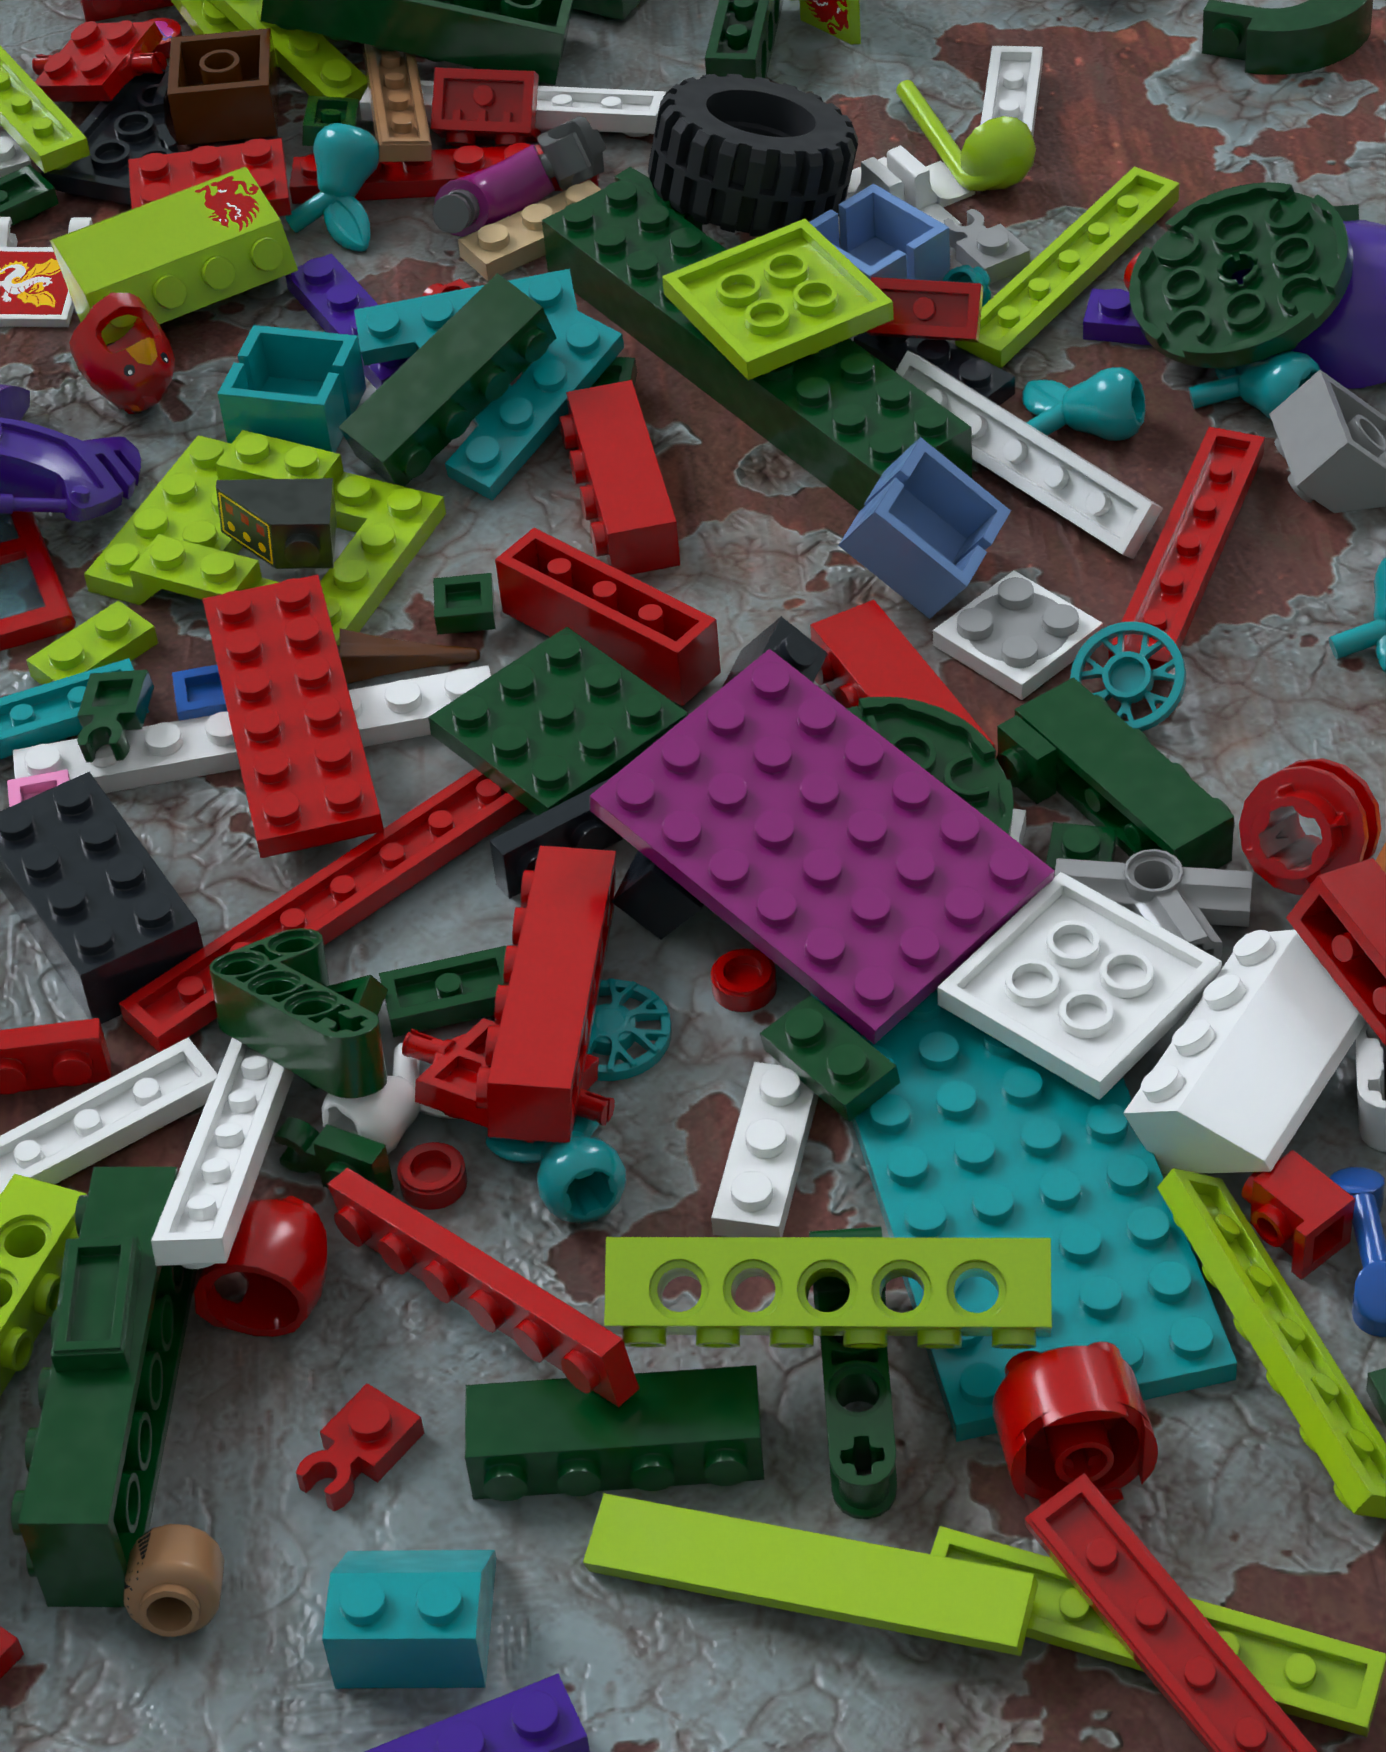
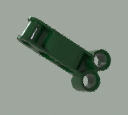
[809,1226,898,1520]

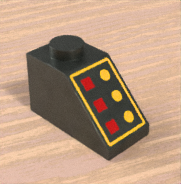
[216,478,337,569]

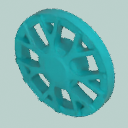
[1070,622,1186,731]
[587,978,672,1081]

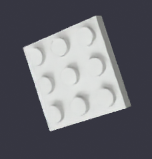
[938,872,1222,1100]

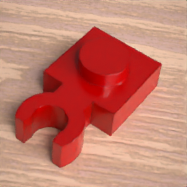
[296,1383,425,1511]

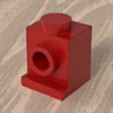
[1241,1150,1355,1280]

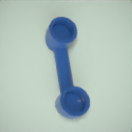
[1329,1167,1386,1337]

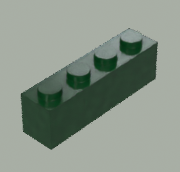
[339,273,557,487]
[1015,677,1235,869]
[465,1365,765,1501]

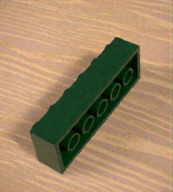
[260,0,574,85]
[11,1167,197,1608]

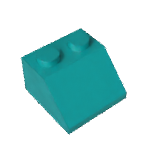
[322,1550,497,1689]

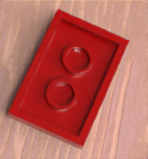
[128,138,292,216]

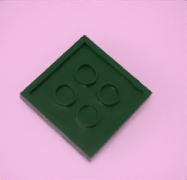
[428,627,688,816]

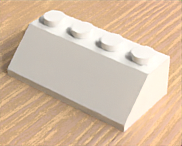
[1123,930,1366,1174]

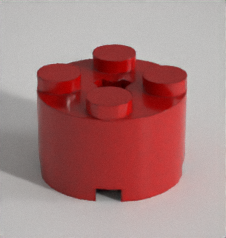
[992,1342,1158,1506]

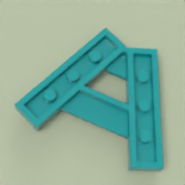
[354,269,625,501]

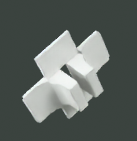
[838,145,975,238]

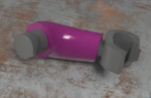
[432,116,606,237]

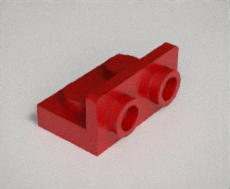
[431,67,541,147]

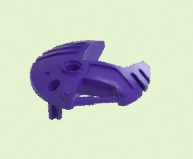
[0,384,141,522]

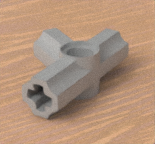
[1054,849,1253,959]

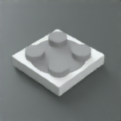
[933,570,1103,700]

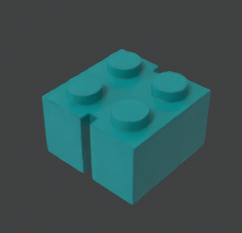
[217,325,367,453]

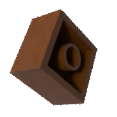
[167,28,279,146]

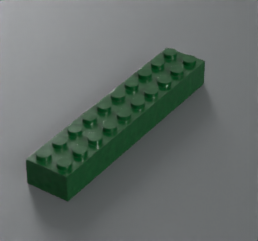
[542,177,972,511]

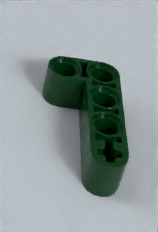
[210,928,387,1099]

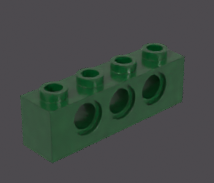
[705,0,784,79]

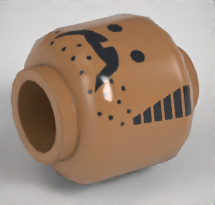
[123,1524,225,1637]

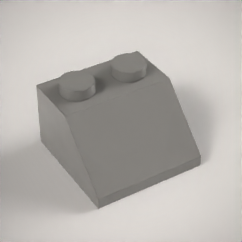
[1269,370,1386,513]

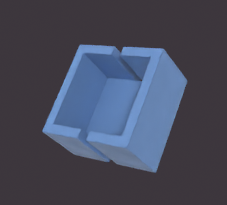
[809,183,950,281]
[838,437,1011,619]

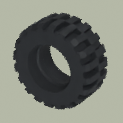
[648,74,858,237]

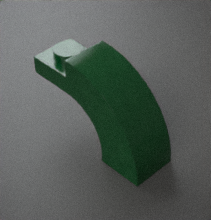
[1202,0,1373,75]

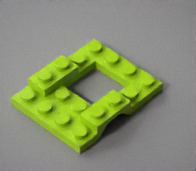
[84,430,446,645]

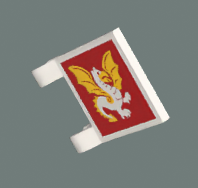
[0,217,93,327]

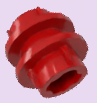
[1239,758,1382,895]

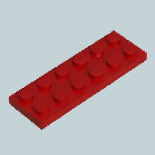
[203,574,384,858]

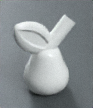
[322,1043,456,1154]

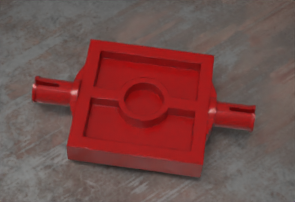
[32,20,167,102]
[402,1018,615,1144]

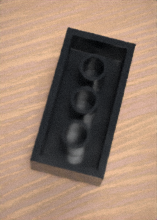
[0,772,204,1024]

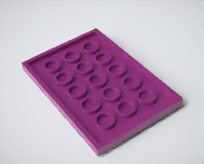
[590,649,1055,1044]

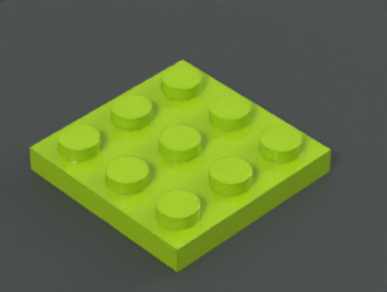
[662,219,894,380]

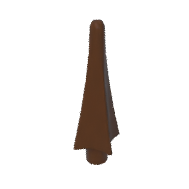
[337,629,481,684]

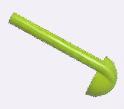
[896,80,1036,191]

